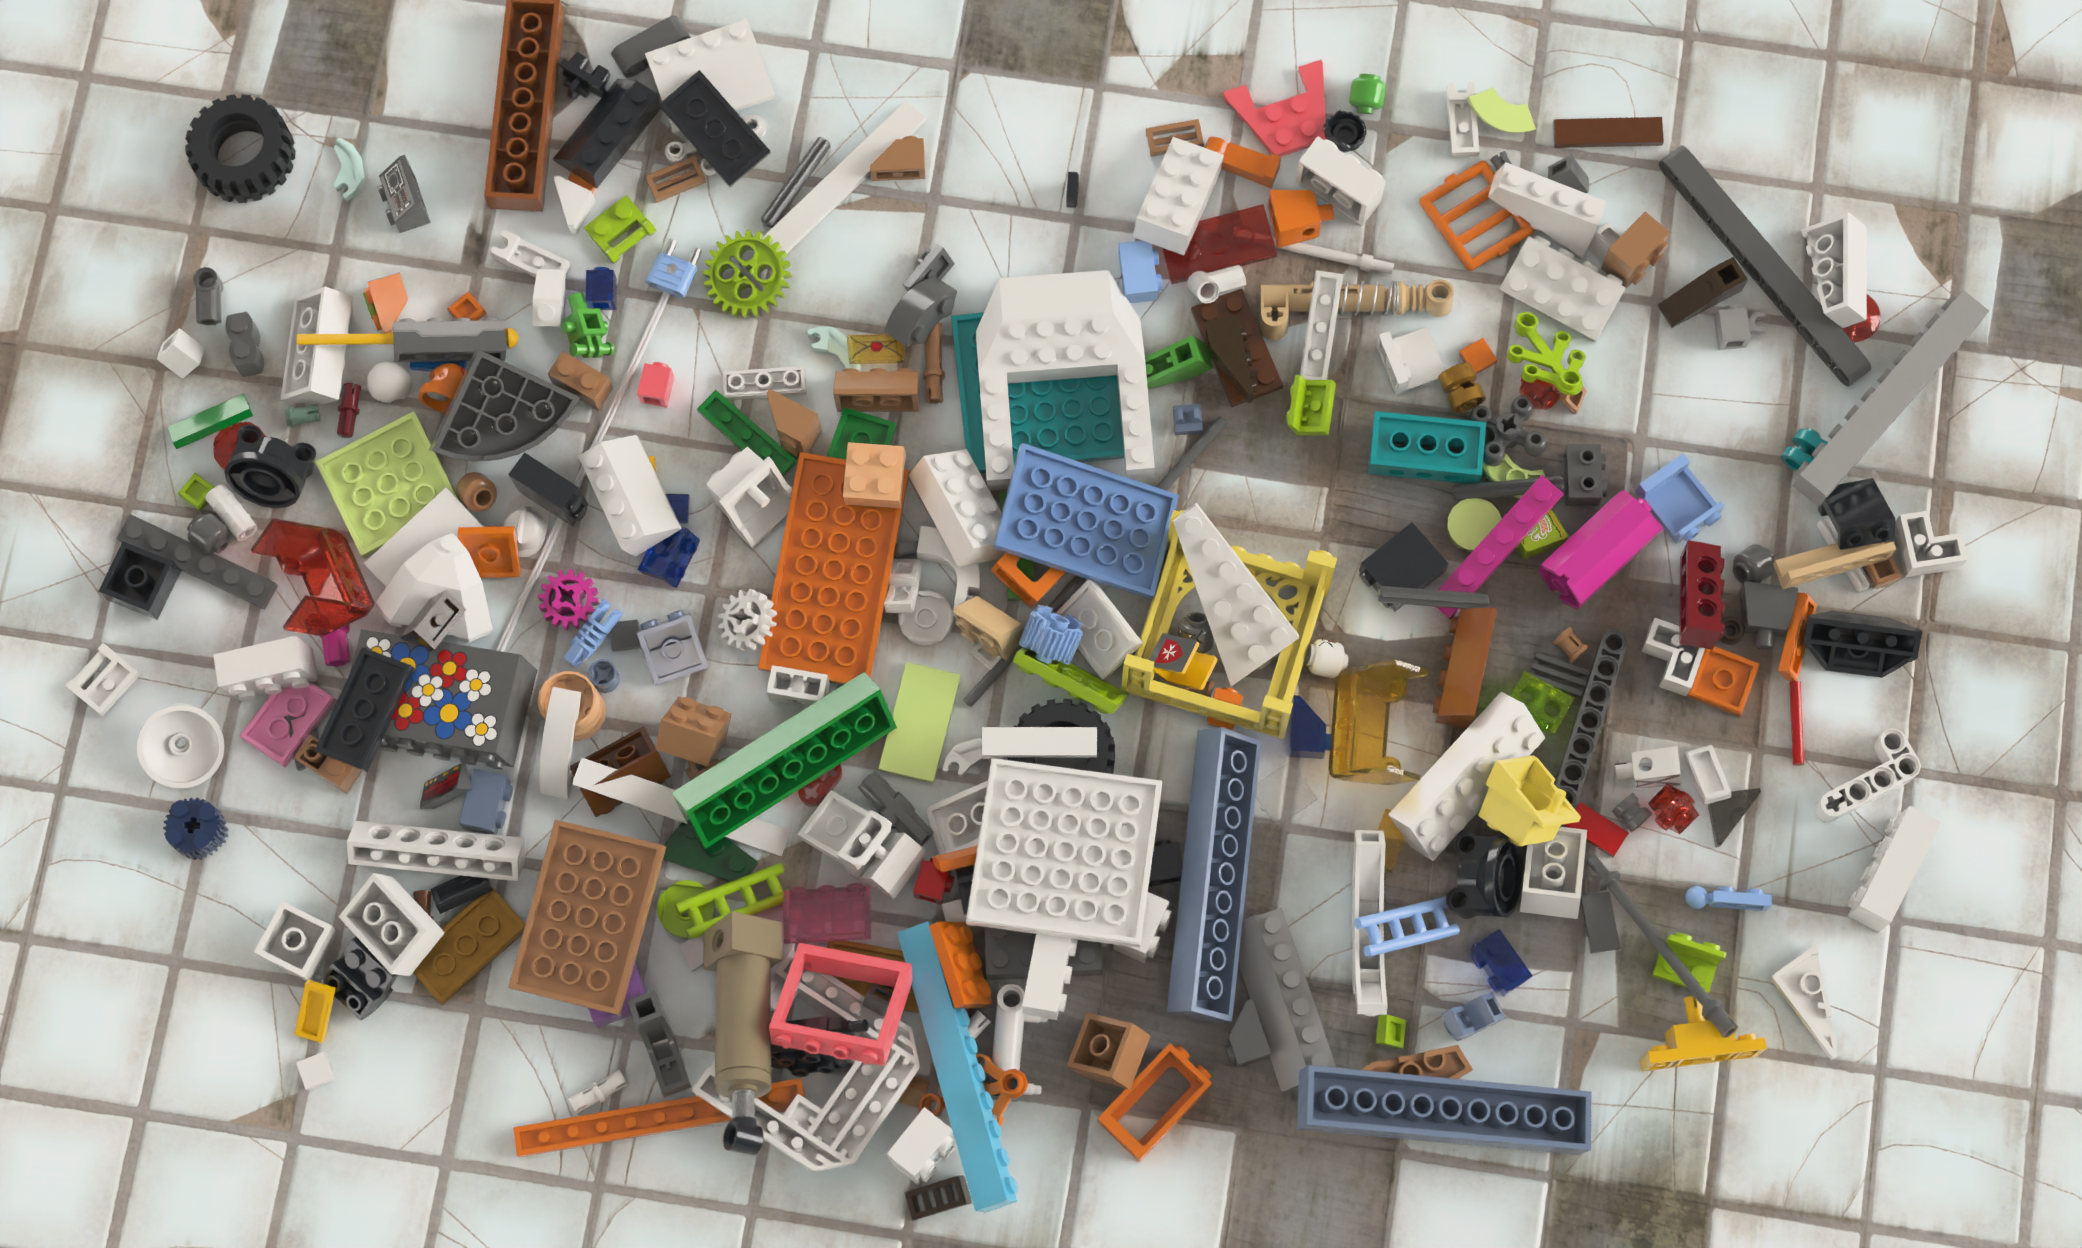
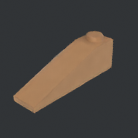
[1361,1045,1473,1079]

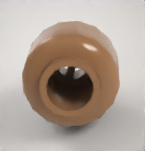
[456,472,497,512]

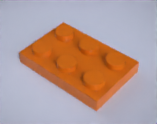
[929,922,993,1008]

